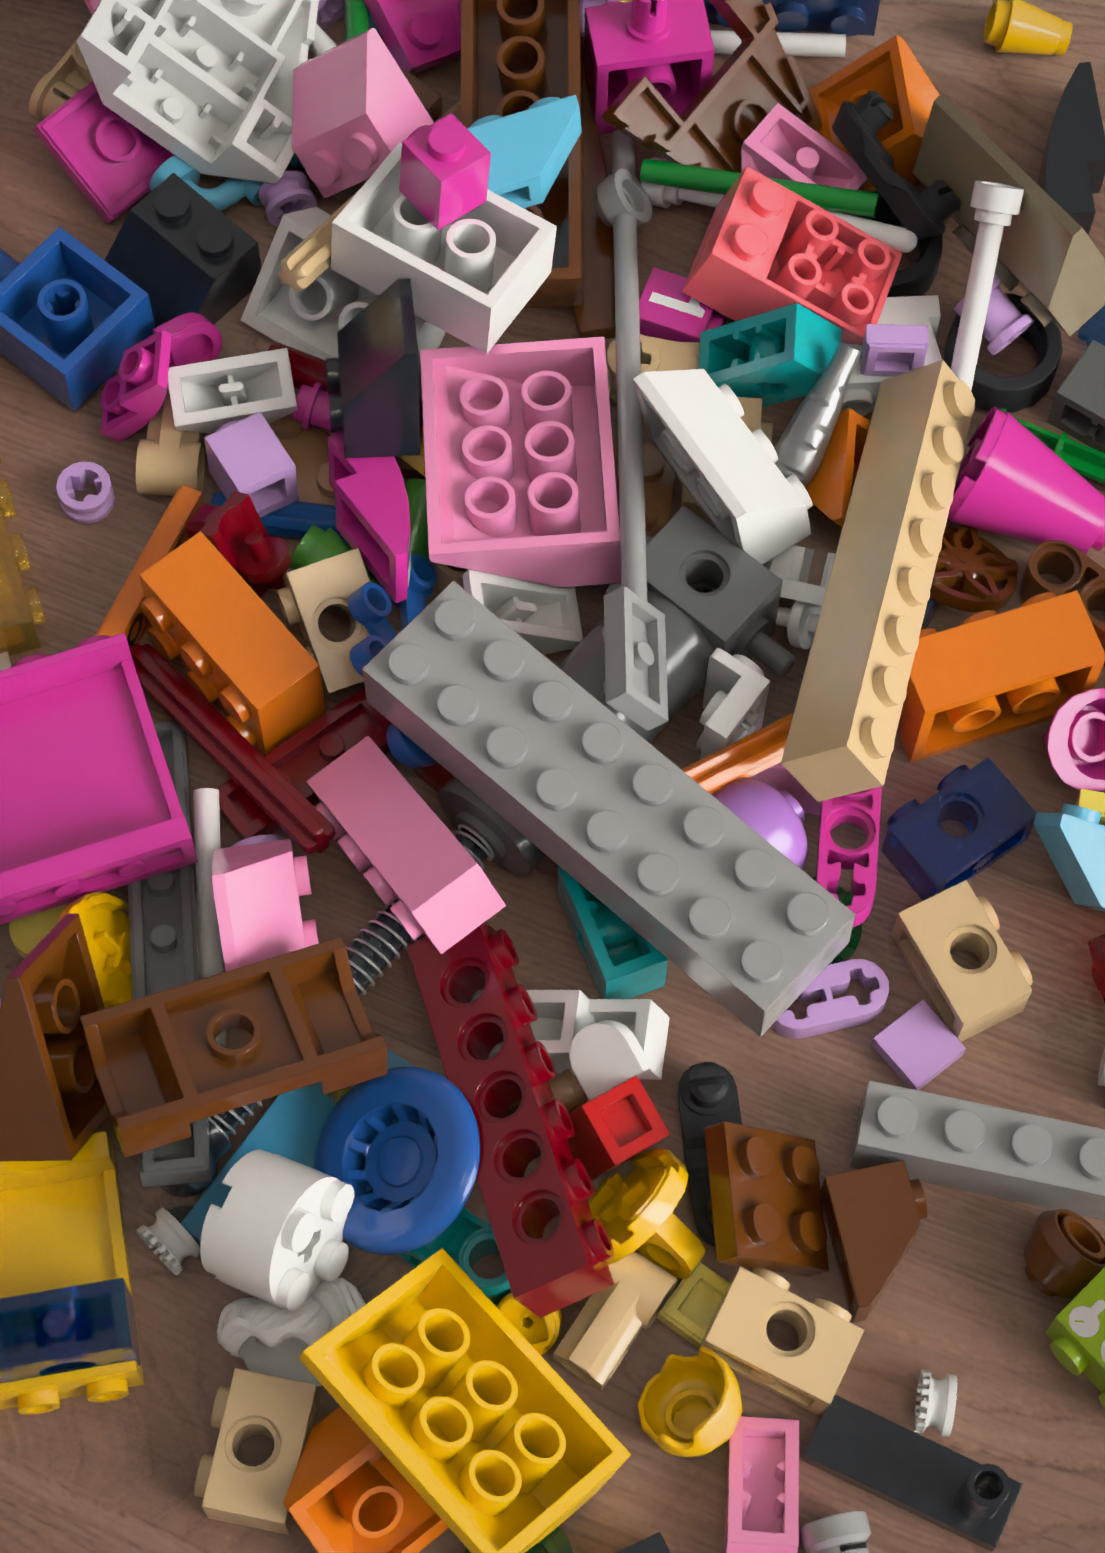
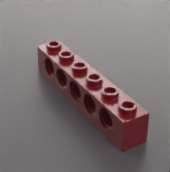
[407,921,615,1318]

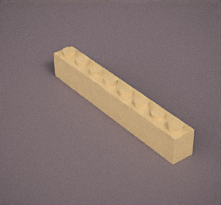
[781,360,975,802]

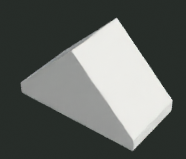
[168,348,298,434]
[462,570,583,655]

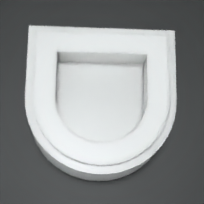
[569,1020,652,1101]

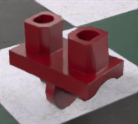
[185,491,292,598]

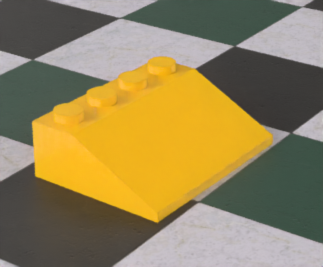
[298,1248,631,1553]

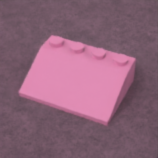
[420,337,621,587]

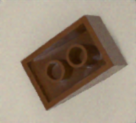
[0,913,109,1161]

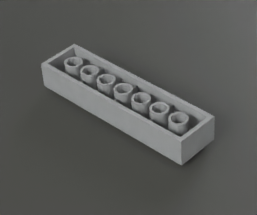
[362,581,856,1037]

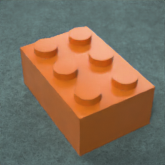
[139,531,326,756]
[897,590,1105,763]

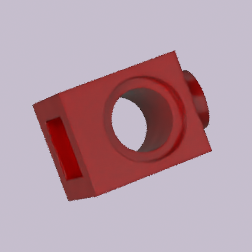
[568,1076,670,1181]

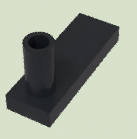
[802,1395,1023,1552]

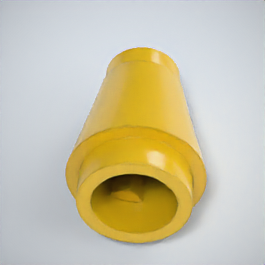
[983,0,1072,56]

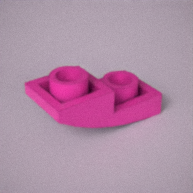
[101,330,172,443]

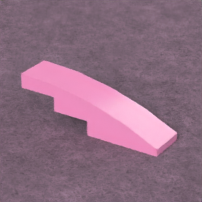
[724,1416,799,1553]

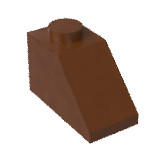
[821,1160,928,1323]

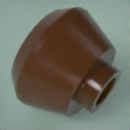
[1024,1209,1105,1298]

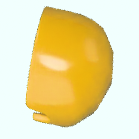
[637,1346,742,1457]

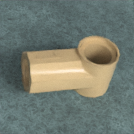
[136,384,205,496]
[553,1251,678,1390]

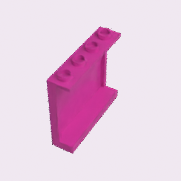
[0,633,198,925]

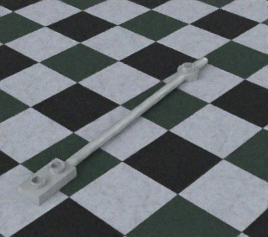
[595,130,668,731]

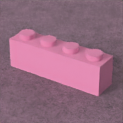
[306,736,506,954]

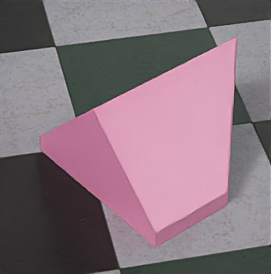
[741,103,869,191]

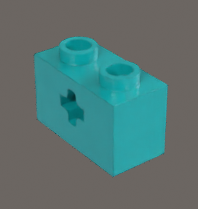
[698,303,842,408]
[557,866,668,999]

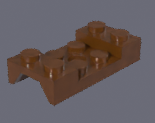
[80,936,388,1158]

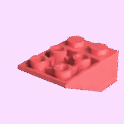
[682,166,903,346]

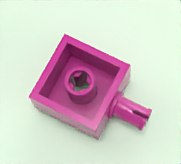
[583,0,715,134]

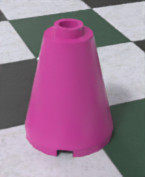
[947,406,1105,554]

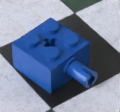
[0,226,155,411]

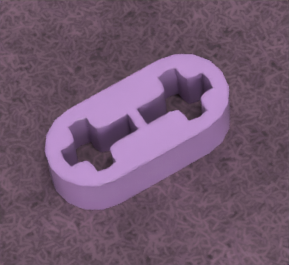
[771,959,889,1039]

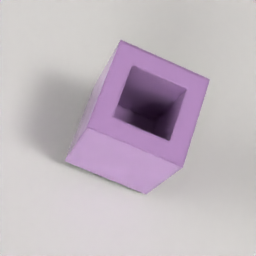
[204,412,299,518]

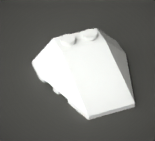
[76,0,319,183]

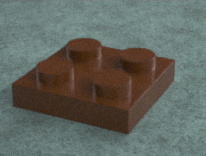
[704,1121,829,1277]

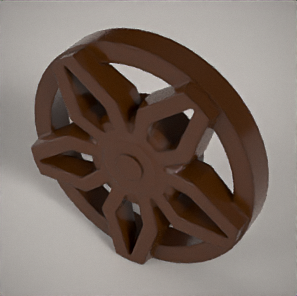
[930,525,1018,613]

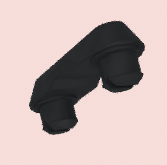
[832,91,961,240]
[678,1062,742,1248]

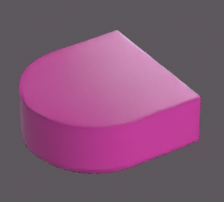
[153,312,222,367]

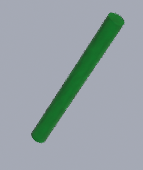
[640,158,879,218]

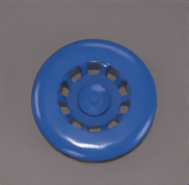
[314,1067,480,1255]

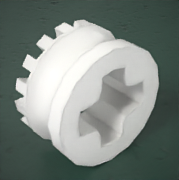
[136,1207,200,1275]
[913,1370,957,1437]

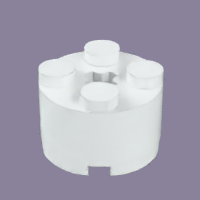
[200,1149,354,1312]

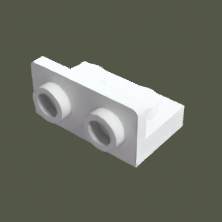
[696,648,770,759]

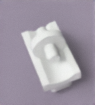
[766,545,836,649]

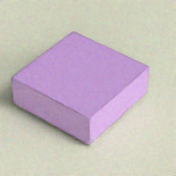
[860,324,929,376]
[871,999,966,1091]

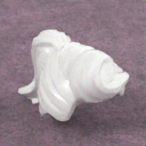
[217,1278,366,1386]

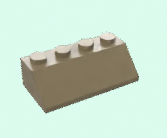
[913,93,1105,337]

